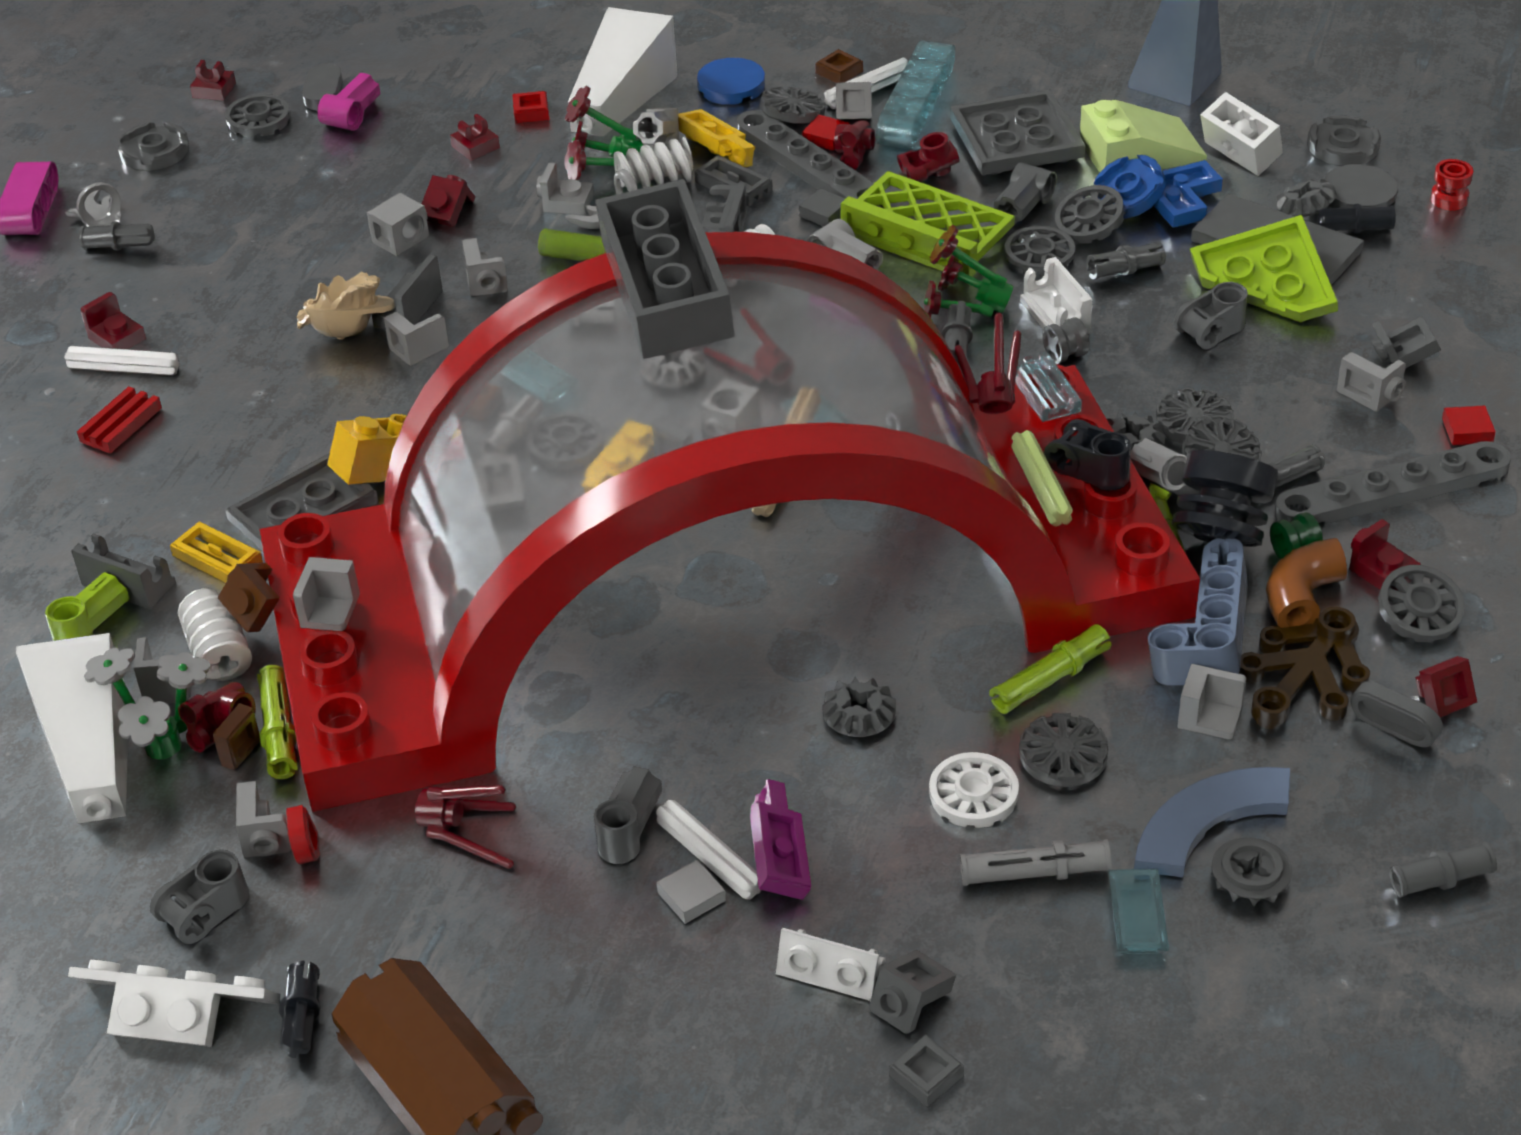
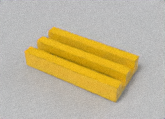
[170,521,263,583]

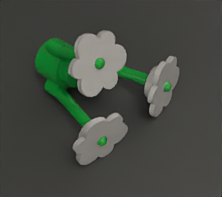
[84,648,210,760]

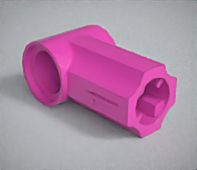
[317,73,381,131]

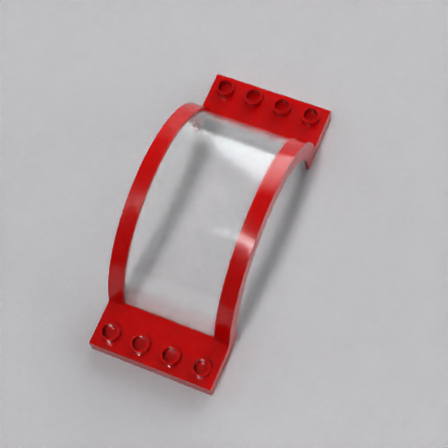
[259,232,1200,812]

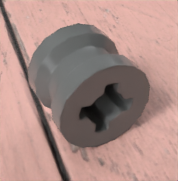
[1042,317,1090,364]

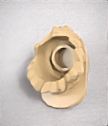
[296,272,395,340]

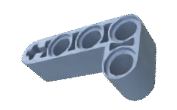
[1147,538,1248,685]

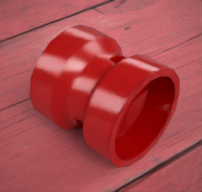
[1430,159,1474,211]

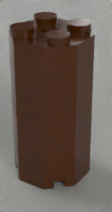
[331,958,543,1135]

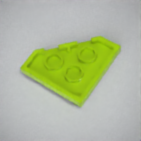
[1190,215,1338,322]

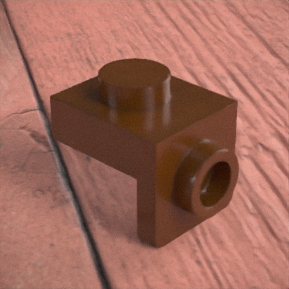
[217,563,280,633]

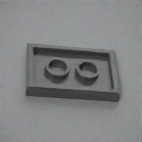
[226,453,379,551]

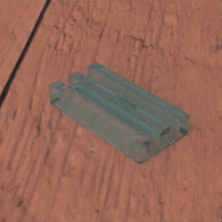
[1008,351,1082,422]

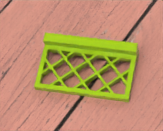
[841,171,1015,277]

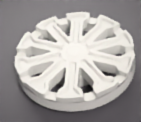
[929,752,1019,828]

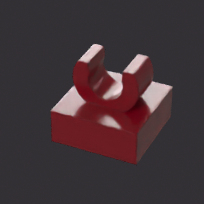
[190,60,236,101]
[450,114,500,161]
[1415,656,1477,718]

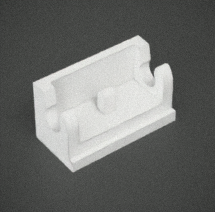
[1020,257,1092,334]

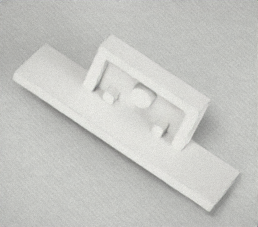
[68,960,281,1047]

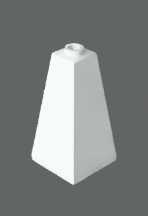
[568,7,677,136]
[16,633,128,823]

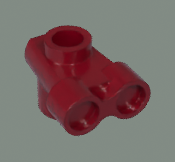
[834,121,876,170]
[897,132,960,182]
[178,682,256,753]

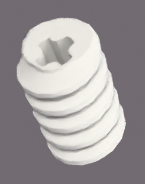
[614,137,693,189]
[177,587,252,681]

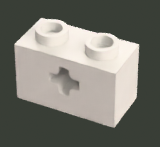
[1200,92,1283,176]

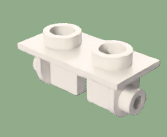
[776,928,886,1001]

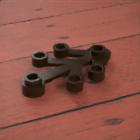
[1239,607,1370,729]

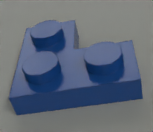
[1153,160,1223,228]

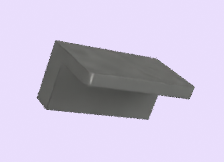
[372,254,443,330]

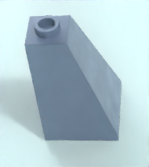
[1128,0,1222,106]

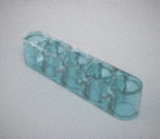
[876,40,956,149]

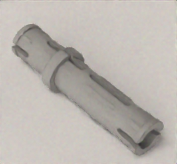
[960,839,1112,886]

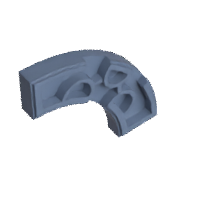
[1134,767,1290,877]

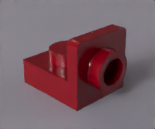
[80,292,146,349]
[1349,519,1421,591]

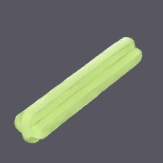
[1011,430,1073,527]

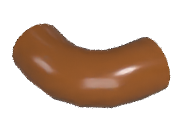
[1266,538,1347,628]

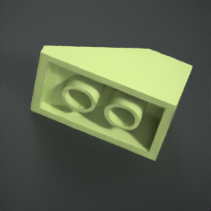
[1080,100,1207,173]

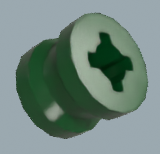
[1269,512,1323,560]

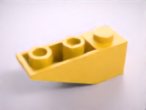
[327,414,462,485]

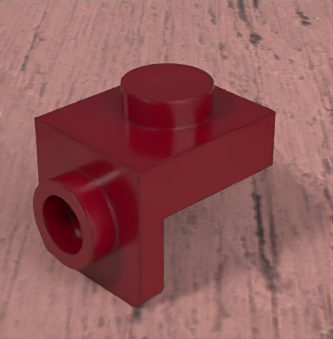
[421,175,476,227]

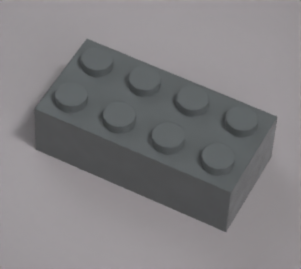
[595,179,735,359]

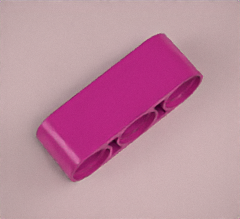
[0,161,59,235]

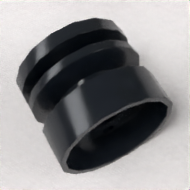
[1171,450,1278,547]

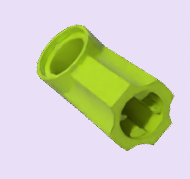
[45,572,129,641]

